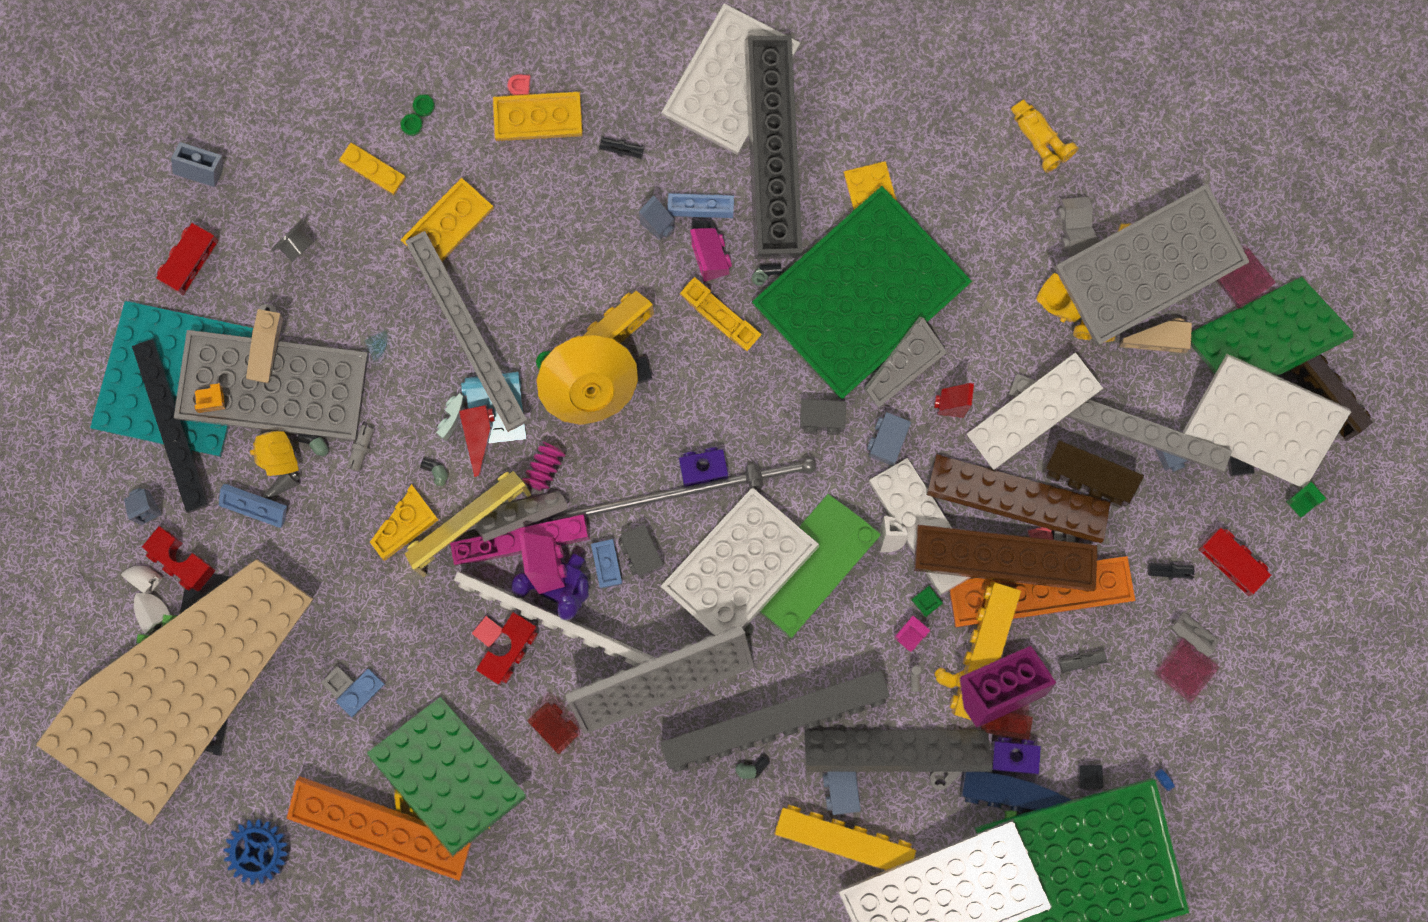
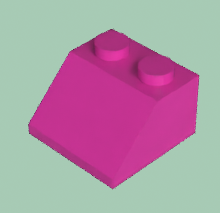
[690,228,732,282]
[519,533,567,594]

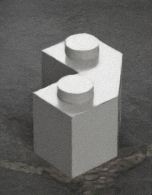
[1058,197,1097,258]

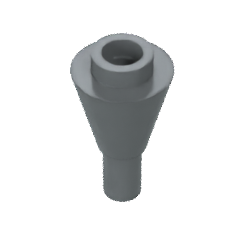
[262,471,301,500]

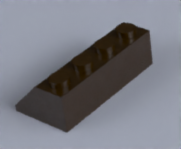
[1290,354,1373,441]
[1042,440,1144,508]

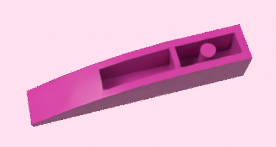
[450,515,590,565]

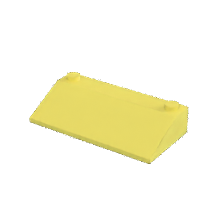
[405,471,531,577]

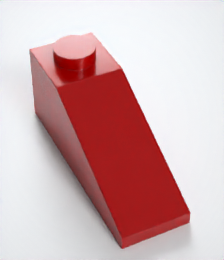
[934,383,974,418]
[459,404,495,477]

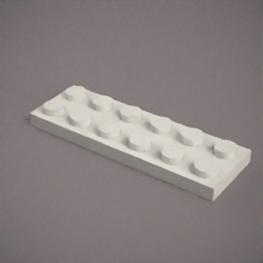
[967,352,1103,470]
[869,458,971,596]

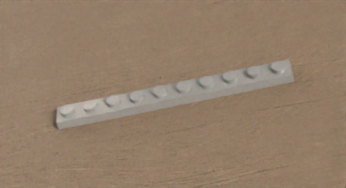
[405,231,528,432]
[1009,374,1232,473]

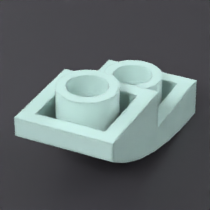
[436,393,465,442]

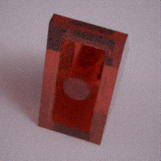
[981,713,1033,740]

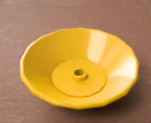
[536,334,638,425]

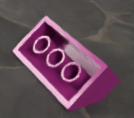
[960,646,1057,728]

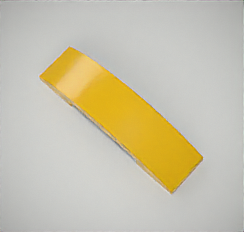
[680,277,762,351]

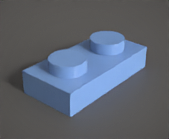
[591,539,622,589]
[336,669,385,718]

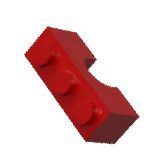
[142,526,216,591]
[476,612,538,686]

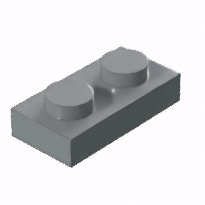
[1172,612,1219,657]

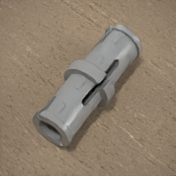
[346,425,375,472]

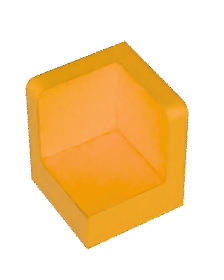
[194,383,225,413]

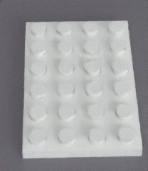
[661,4,800,155]
[1183,354,1351,488]
[661,487,820,636]

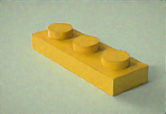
[339,143,406,195]

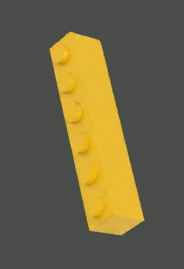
[949,582,1021,720]
[774,804,916,870]

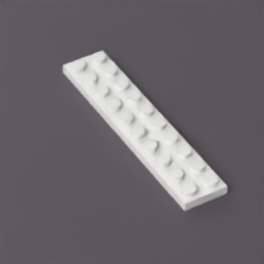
[454,572,658,666]

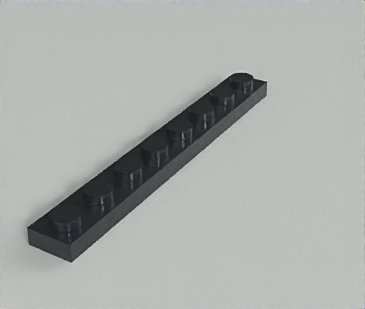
[132,339,210,513]

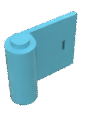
[461,372,526,443]

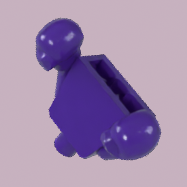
[511,554,589,620]

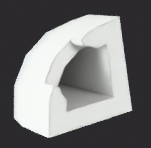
[880,516,908,553]
[121,565,164,594]
[134,593,171,635]

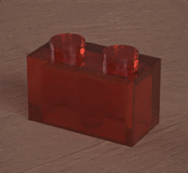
[527,702,579,755]

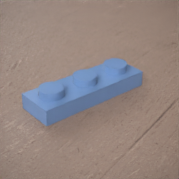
[667,193,734,218]
[218,484,287,528]

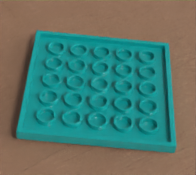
[90,301,253,457]

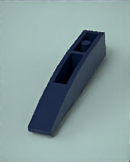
[960,772,1071,813]

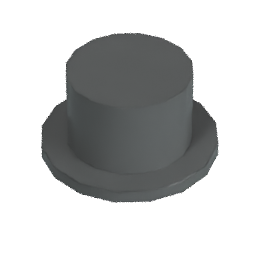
[271,220,315,262]

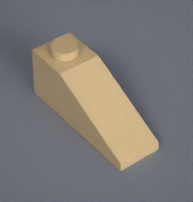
[246,309,283,384]
[1119,318,1192,353]

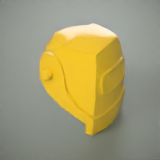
[1036,273,1081,323]
[250,431,299,476]

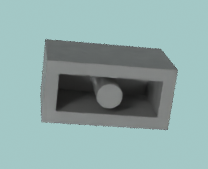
[800,399,846,435]
[618,524,664,579]

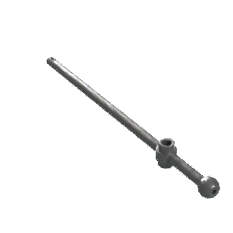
[552,457,816,521]

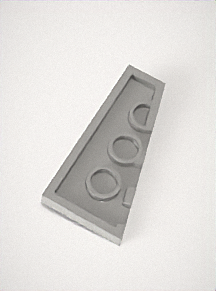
[864,317,947,407]
[474,491,568,542]

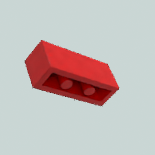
[156,223,219,296]
[1198,528,1271,596]

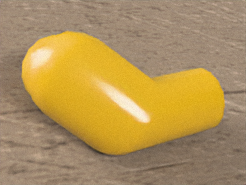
[934,668,964,688]

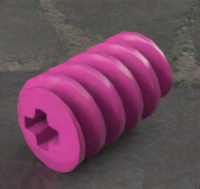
[522,442,566,492]

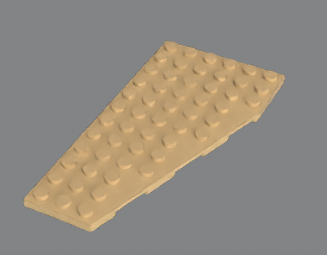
[36,559,314,825]

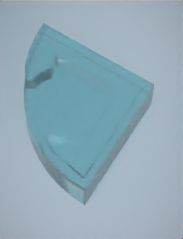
[365,331,388,362]

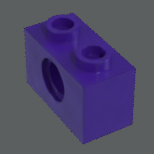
[679,447,728,487]
[991,738,1041,774]

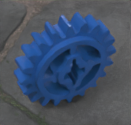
[223,819,289,885]

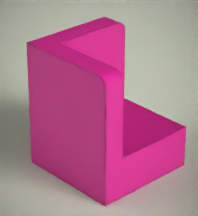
[894,616,930,652]

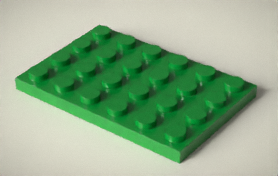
[1191,277,1353,376]
[367,697,527,857]

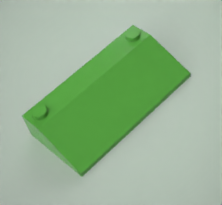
[760,494,881,639]

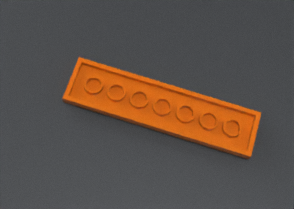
[949,556,1136,628]
[286,776,472,881]

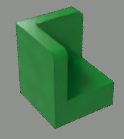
[1286,482,1326,518]

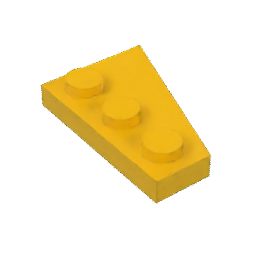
[370,484,439,561]

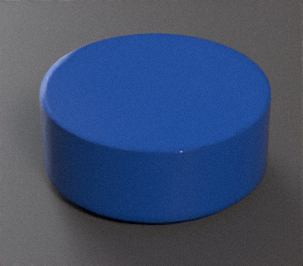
[1154,768,1175,791]

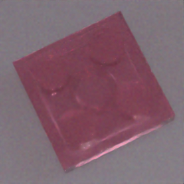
[1216,248,1276,309]
[1154,638,1219,703]

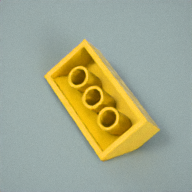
[577,291,654,343]

